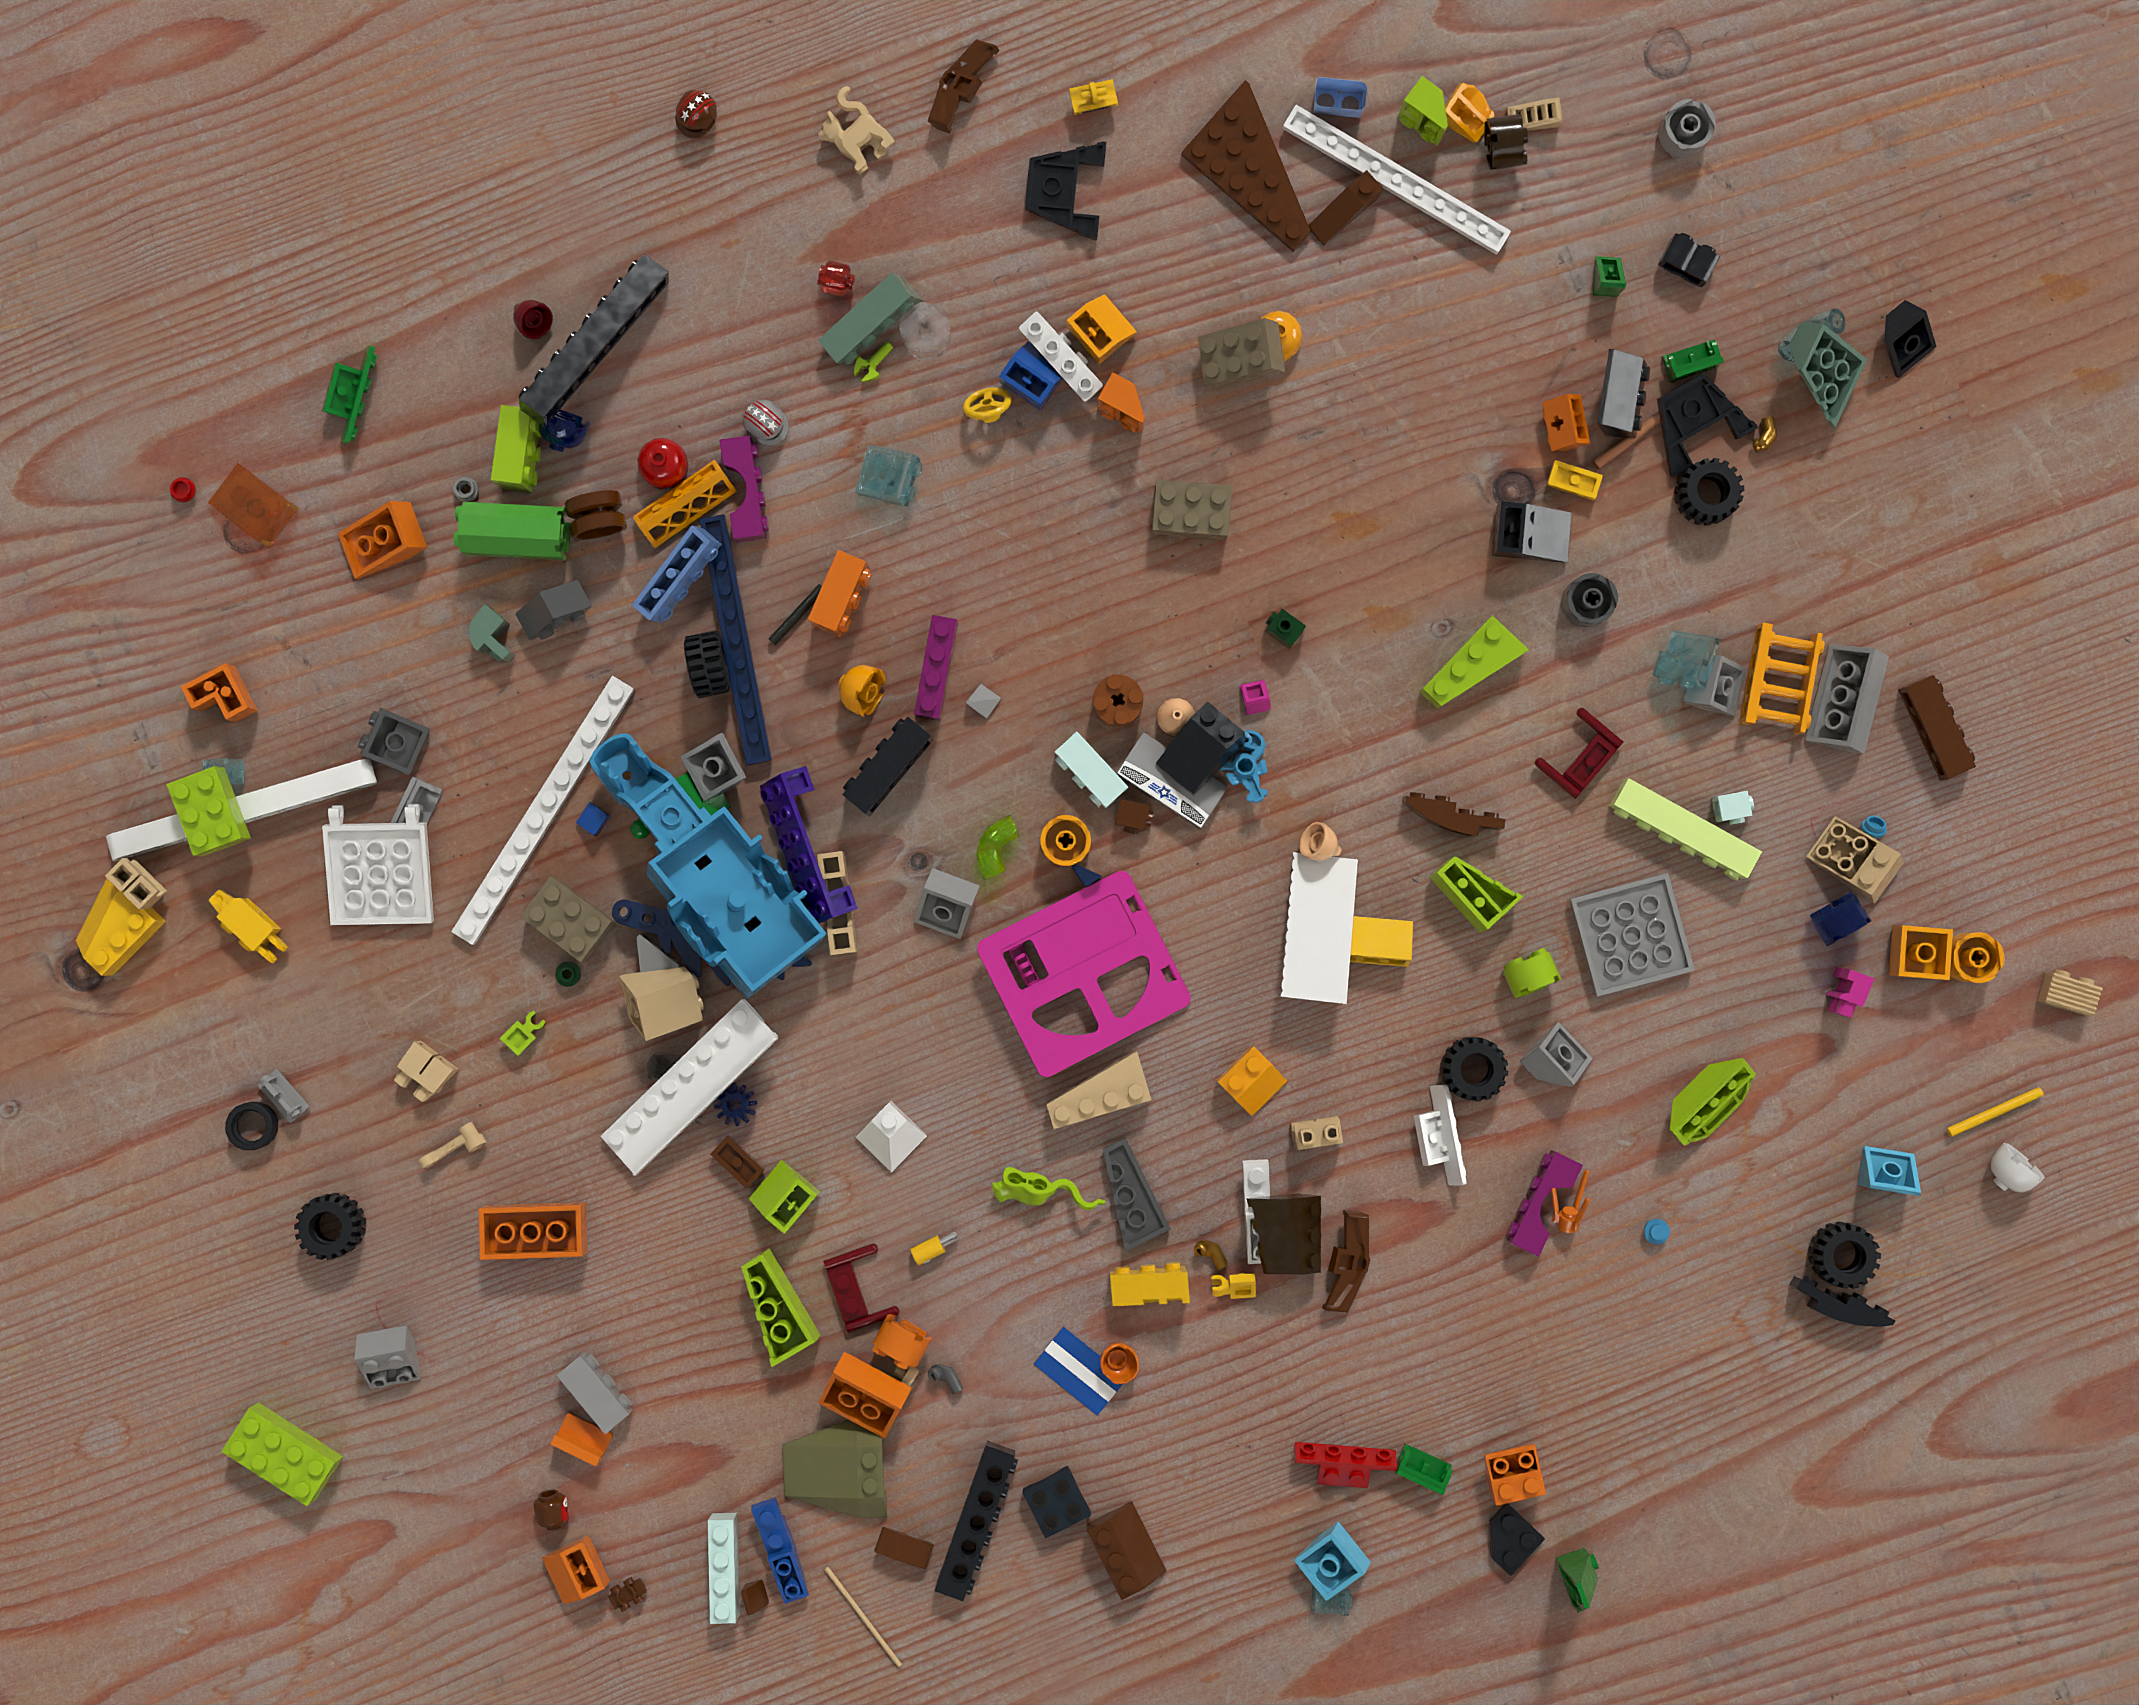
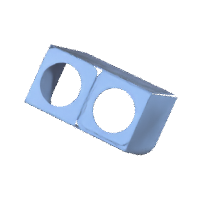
[1313,77,1367,118]

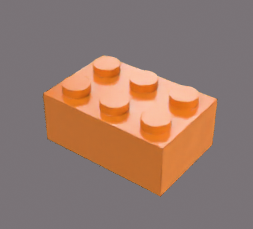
[808,550,872,637]
[817,1352,912,1439]

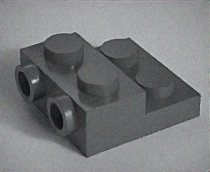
[358,707,429,775]

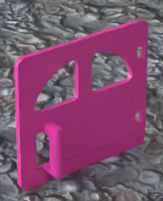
[977,871,1191,1077]

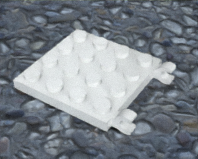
[322,804,434,925]

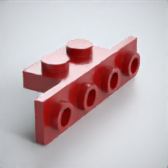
[1294,1442,1397,1488]

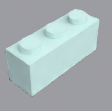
[1055,732,1128,809]

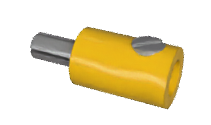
[910,1232,959,1266]

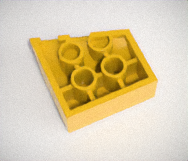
[76,878,166,976]

